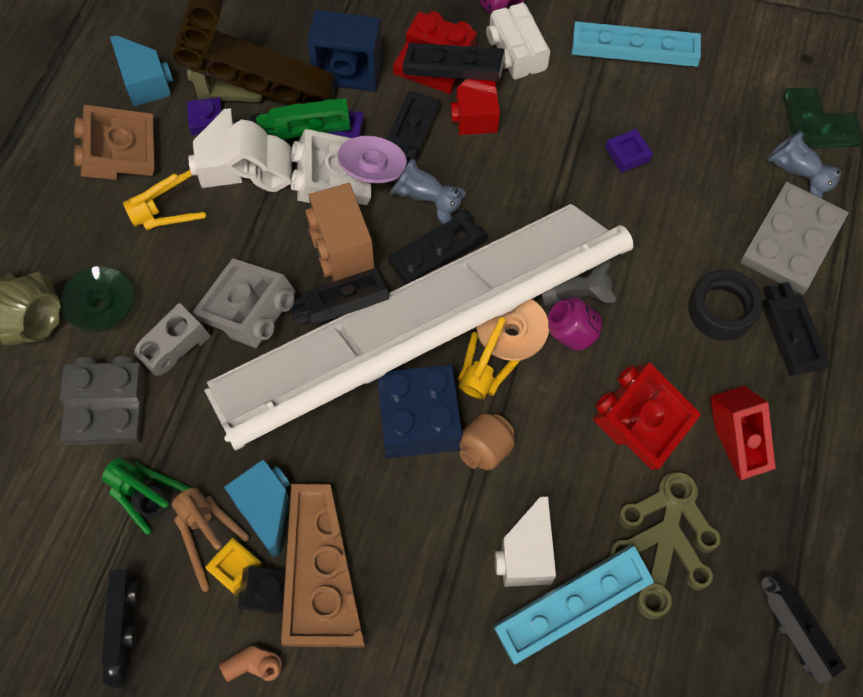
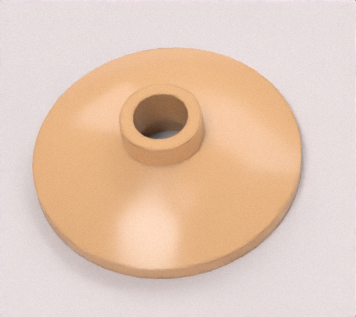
[476,299,549,361]

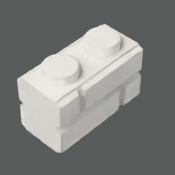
[486,2,550,80]

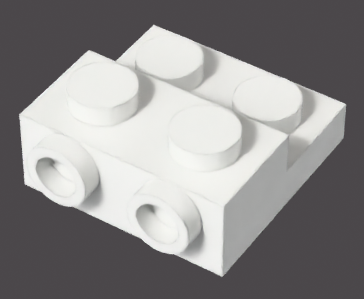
[291,129,371,205]

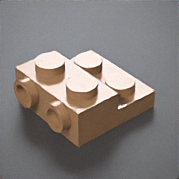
[74,105,154,180]

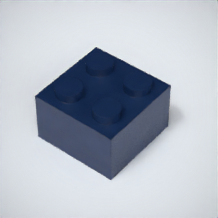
[307,10,383,92]
[377,365,462,459]

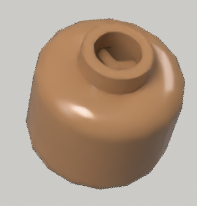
[459,414,515,470]

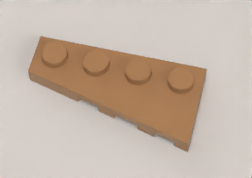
[281,484,365,647]

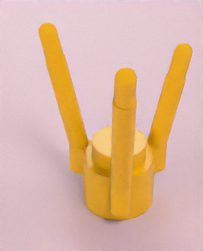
[123,170,207,231]
[457,317,521,400]

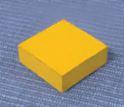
[205,537,263,596]

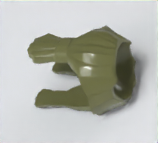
[0,271,61,346]

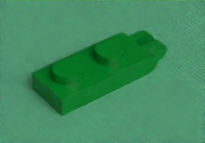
[256,98,350,139]

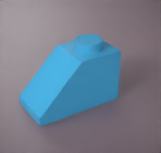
[110,35,173,106]
[224,459,290,558]

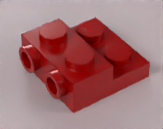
[393,11,477,95]
[592,362,701,470]

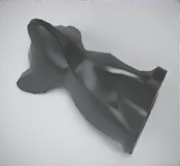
[542,260,616,310]

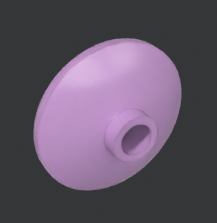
[338,136,406,183]

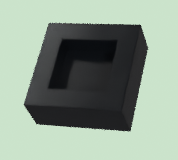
[238,566,286,615]

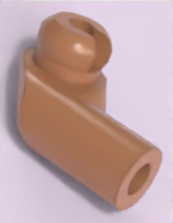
[219,646,282,682]

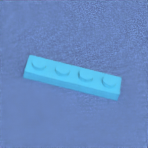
[571,21,701,67]
[492,545,654,665]

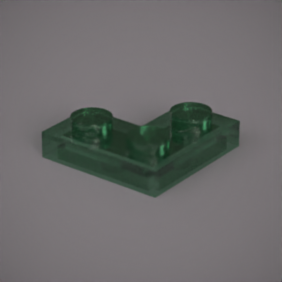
[782,87,863,149]

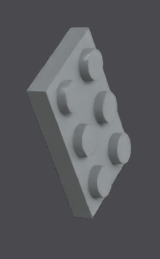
[740,181,849,295]

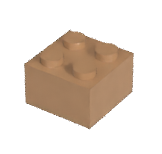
[305,182,374,282]

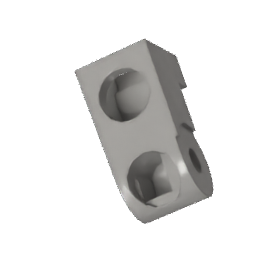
[134,303,211,376]

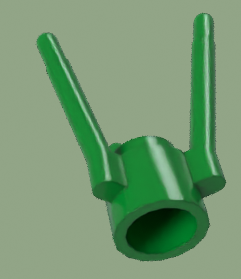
[102,456,191,535]

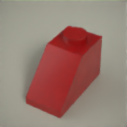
[450,79,500,135]
[711,386,776,480]

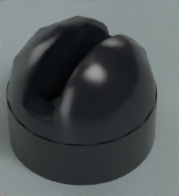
[131,484,166,518]

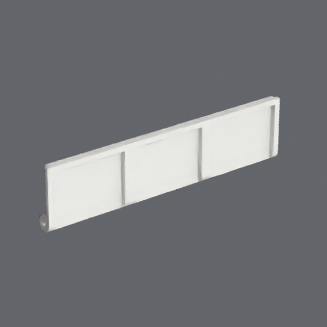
[204,204,633,451]

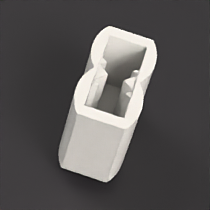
[224,119,292,192]

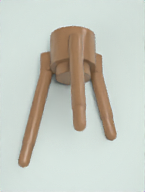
[172,487,249,592]

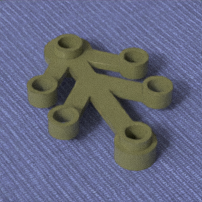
[609,472,721,619]

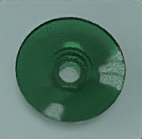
[60,266,134,332]

